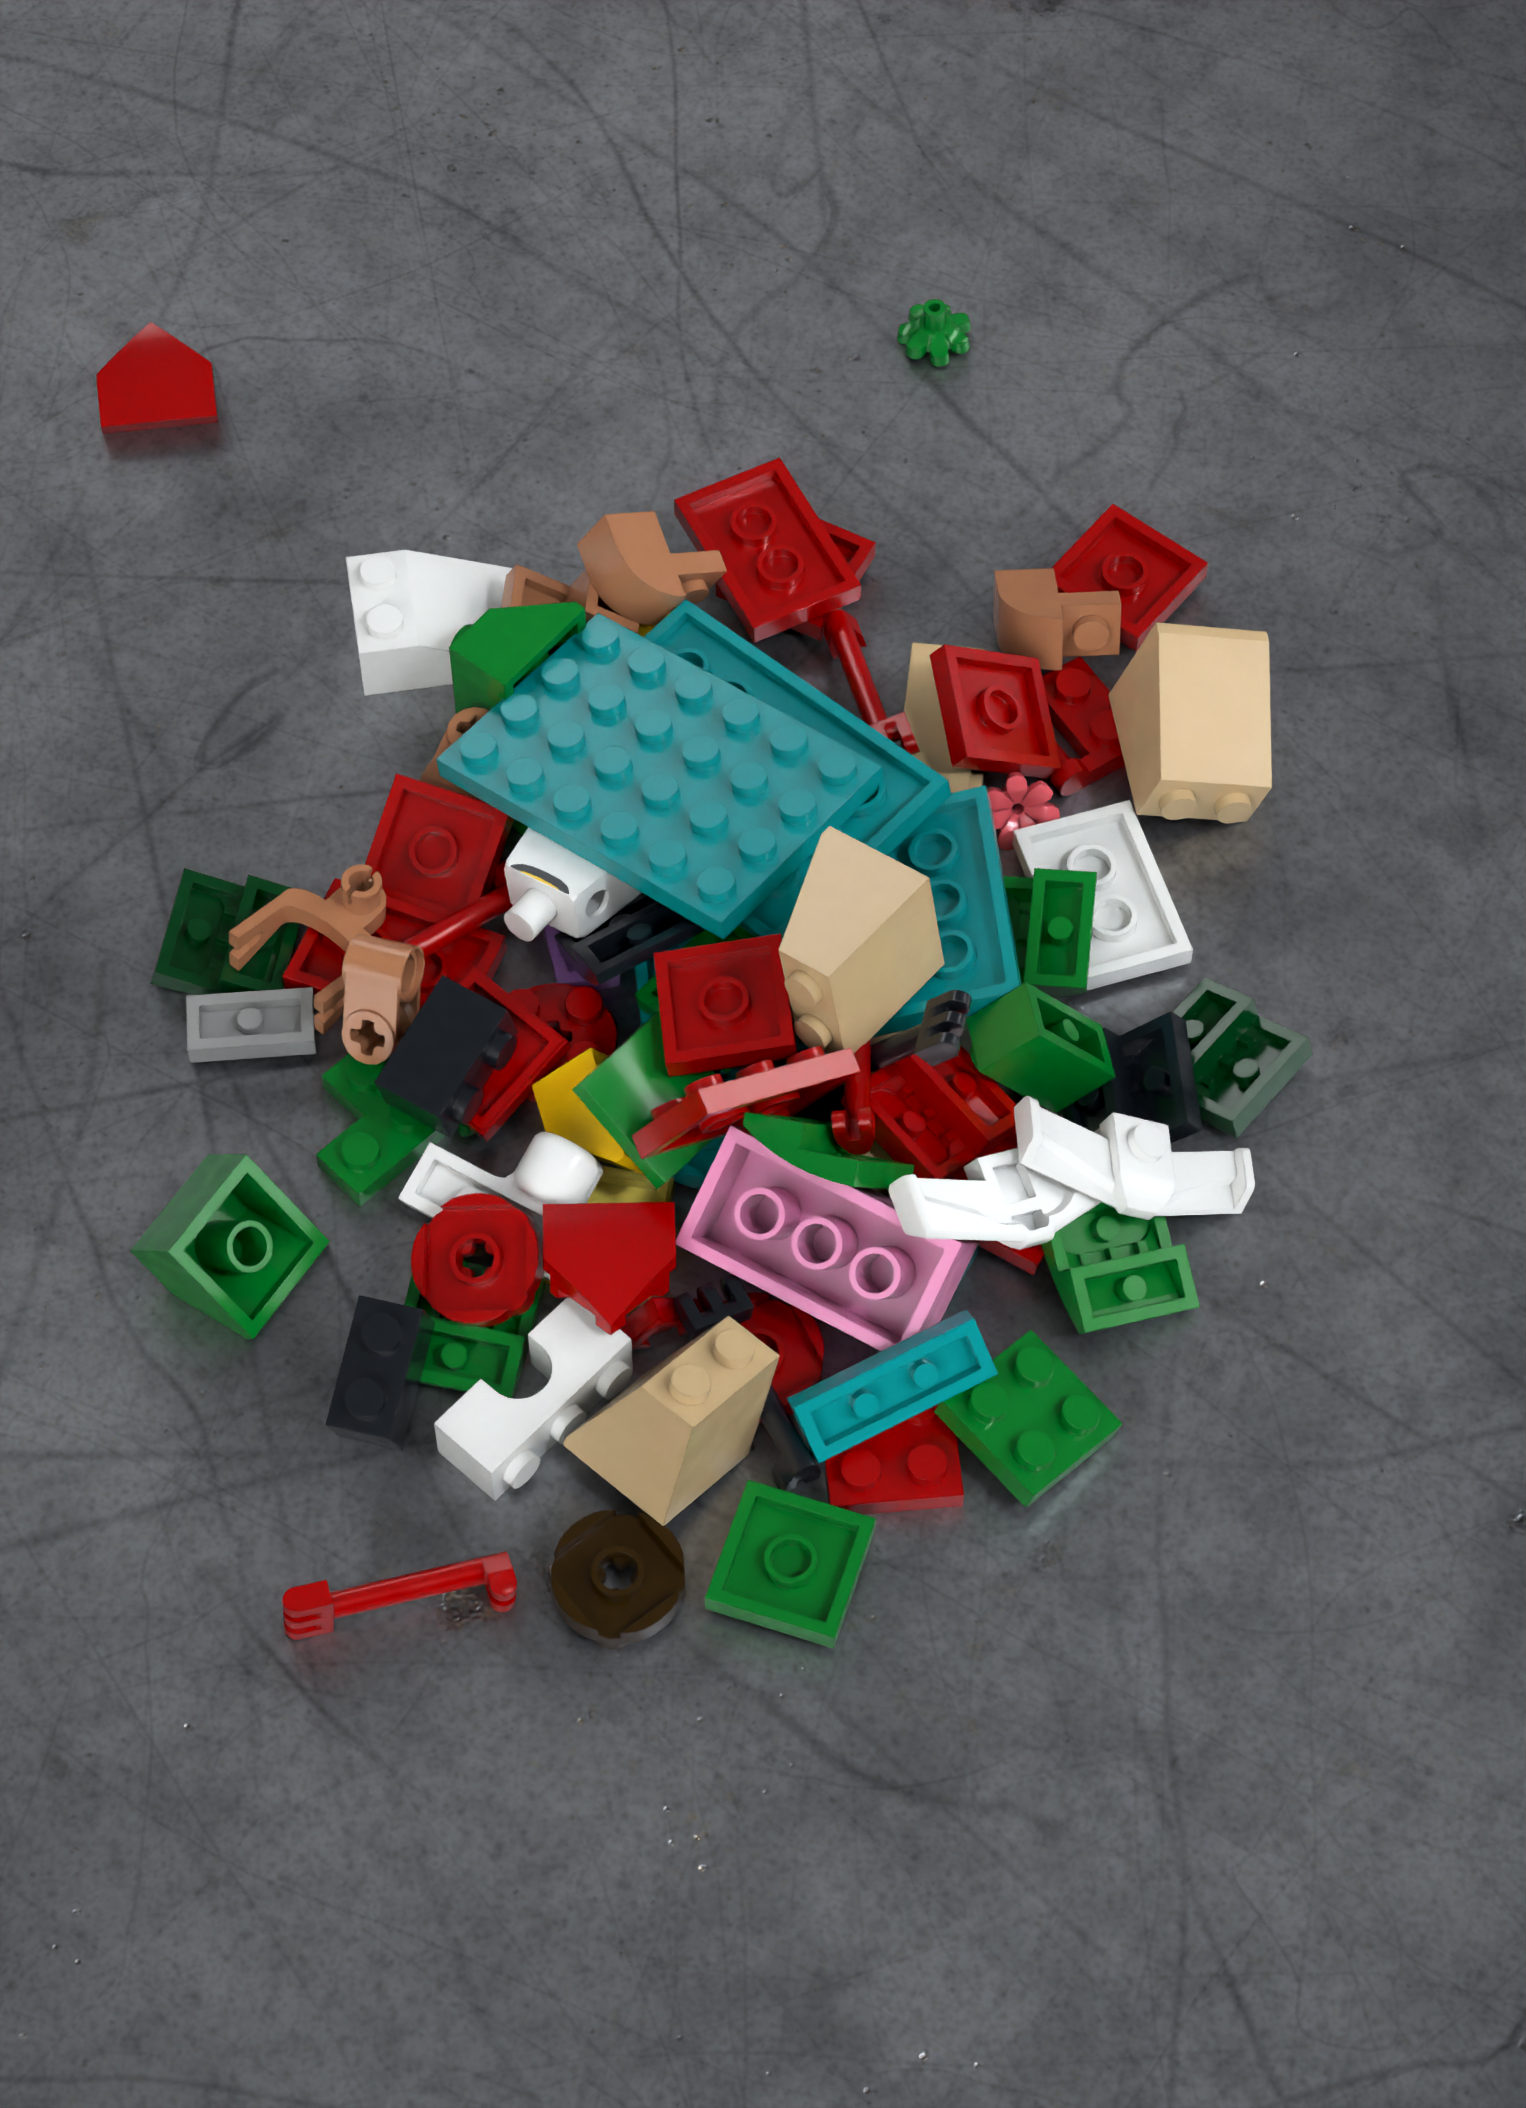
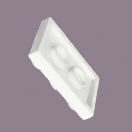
[1012,800,1193,991]

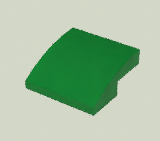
[1003,868,1097,998]
[572,1010,715,1189]
[743,1112,915,1189]
[1041,1202,1200,1334]
[404,1261,547,1398]

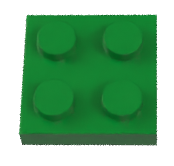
[934,1330,1123,1508]
[705,1480,876,1649]

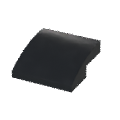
[554,893,706,985]
[1062,1011,1203,1143]

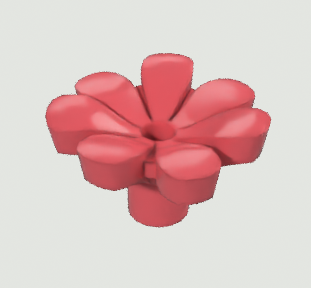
[987,772,1060,850]

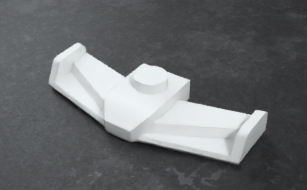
[1014,1096,1255,1220]
[889,1128,1101,1250]

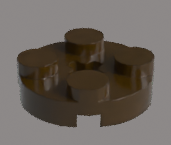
[551,1510,686,1649]

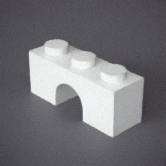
[434,1297,633,1501]

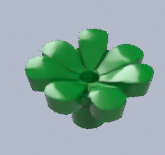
[897,299,971,367]

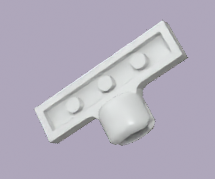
[398,1132,627,1316]

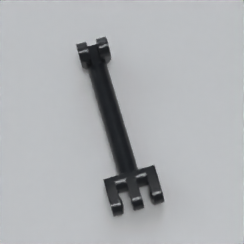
[797,990,972,1088]
[673,1274,821,1491]

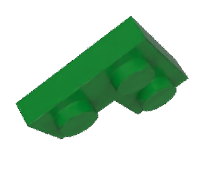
[316,1053,446,1207]

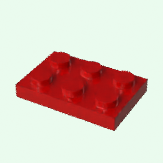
[674,457,861,643]
[283,878,507,1011]
[631,1046,861,1159]

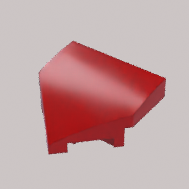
[96,322,219,434]
[543,1202,676,1335]

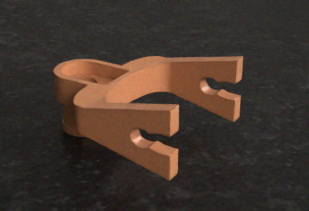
[229,864,386,1035]

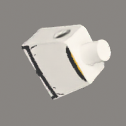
[504,827,642,942]

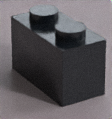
[374,975,518,1138]
[325,1295,435,1451]

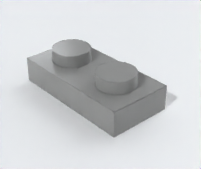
[186,987,317,1063]

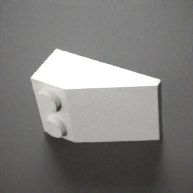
[346,550,512,696]

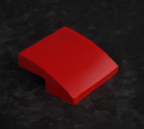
[840,1046,1016,1179]

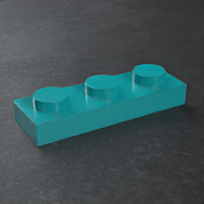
[787,1309,998,1464]

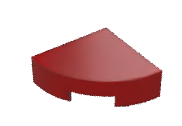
[620,1297,703,1350]

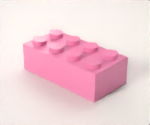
[676,1125,978,1351]

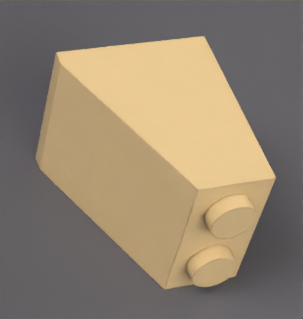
[1108,622,1272,824]
[779,826,944,1054]
[563,1316,780,1526]

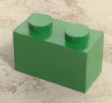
[967,982,1116,1113]

